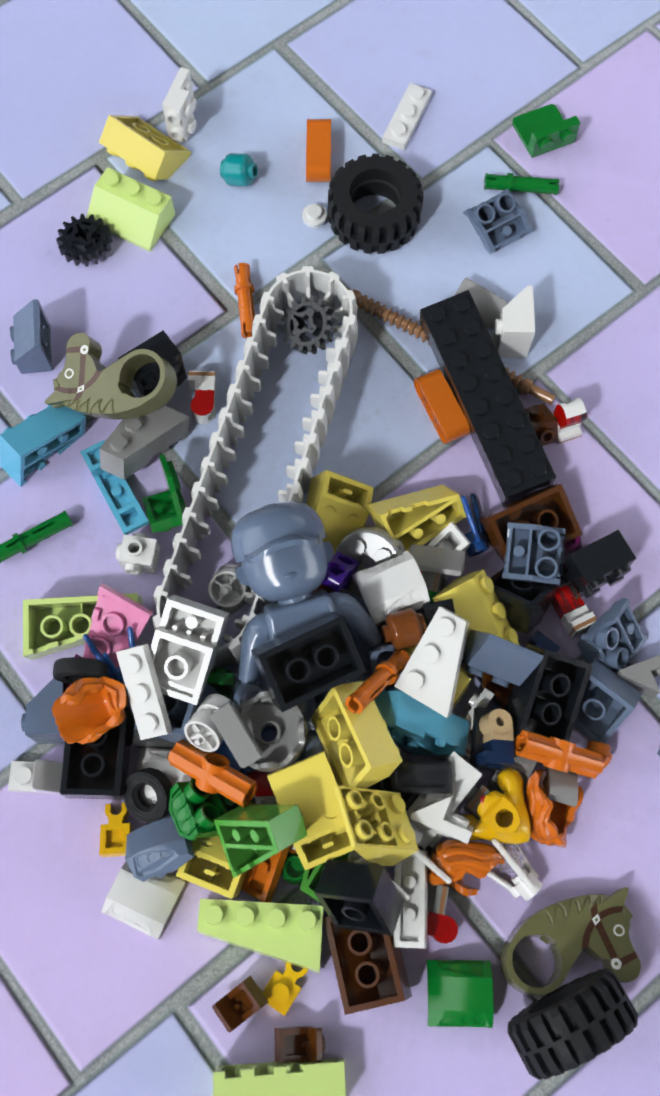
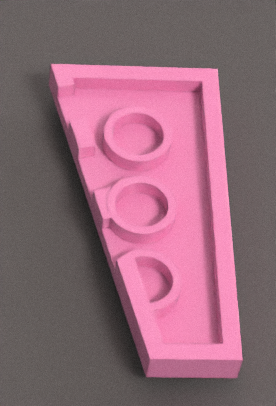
[83,583,153,678]

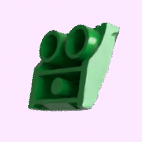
[169,778,240,841]
[426,960,494,1028]

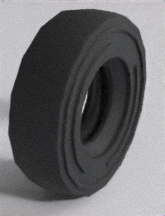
[53,657,108,684]
[123,768,173,823]

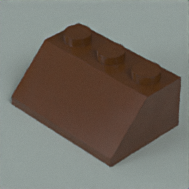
[479,484,583,562]
[323,916,412,1015]

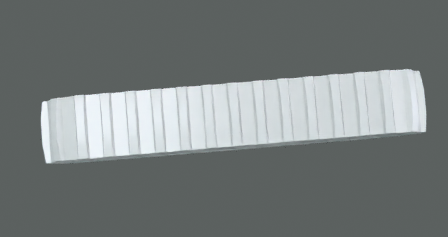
[153,266,358,672]

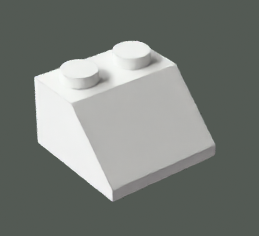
[491,286,535,358]

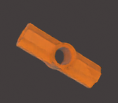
[514,730,604,779]
[167,739,258,808]

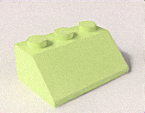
[86,167,175,252]

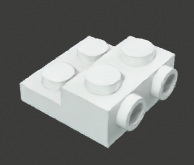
[162,67,197,143]

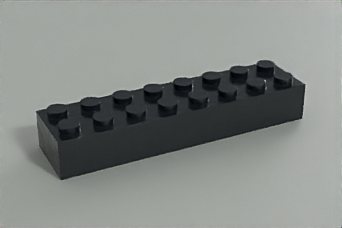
[420,290,556,506]

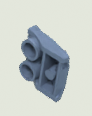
[463,189,533,254]
[502,522,566,586]
[577,598,648,673]
[125,813,194,882]

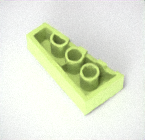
[23,593,143,660]
[197,899,323,974]
[213,1058,346,1096]

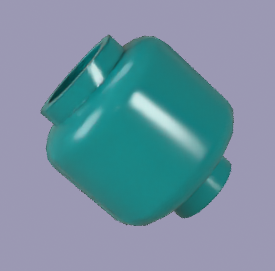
[220,153,258,187]

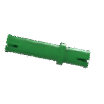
[484,173,559,195]
[0,510,73,563]

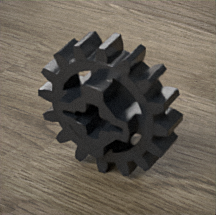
[56,214,113,267]
[281,295,338,355]

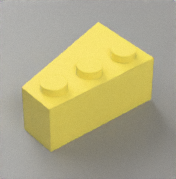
[366,485,466,552]

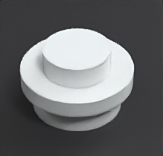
[302,204,327,228]

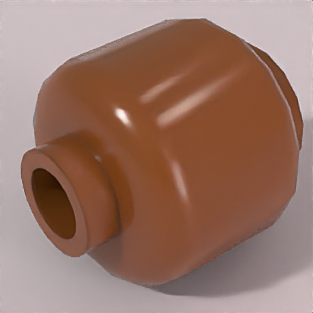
[381,608,427,650]

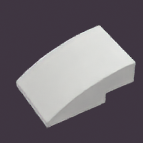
[150,595,230,705]

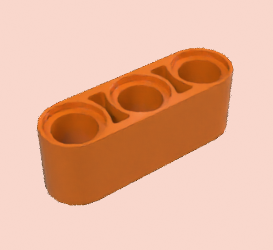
[306,119,331,182]
[414,369,470,444]

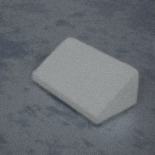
[455,278,508,330]
[409,544,466,576]
[211,700,263,768]

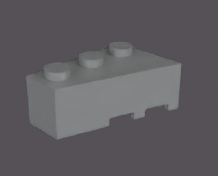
[99,395,189,480]

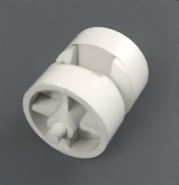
[208,564,248,607]
[184,694,230,752]

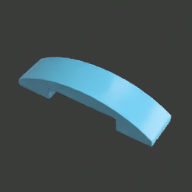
[80,440,149,535]

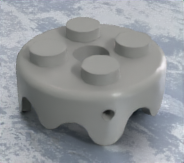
[335,527,405,597]
[238,691,308,772]

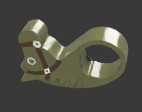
[45,333,177,420]
[500,887,641,995]

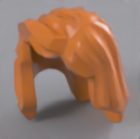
[51,676,128,744]
[525,769,583,848]
[427,840,505,897]

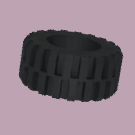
[328,154,423,254]
[507,969,638,1080]

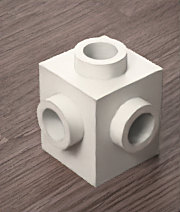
[116,533,160,575]

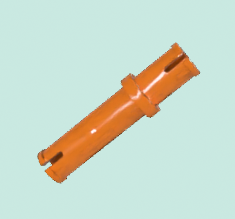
[234,263,255,338]
[345,649,410,714]

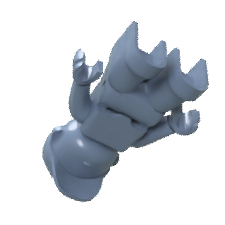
[231,501,401,764]

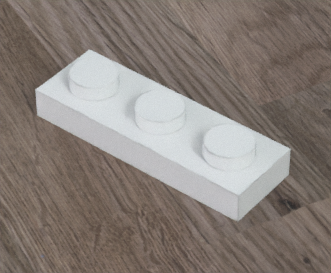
[382,83,432,151]
[116,643,172,740]
[394,850,428,949]

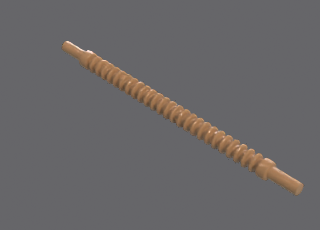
[347,288,556,405]

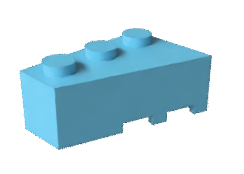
[0,405,86,487]
[374,687,470,756]

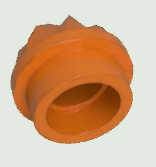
[584,741,613,769]

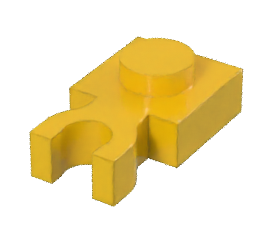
[99,803,133,857]
[262,963,308,1016]

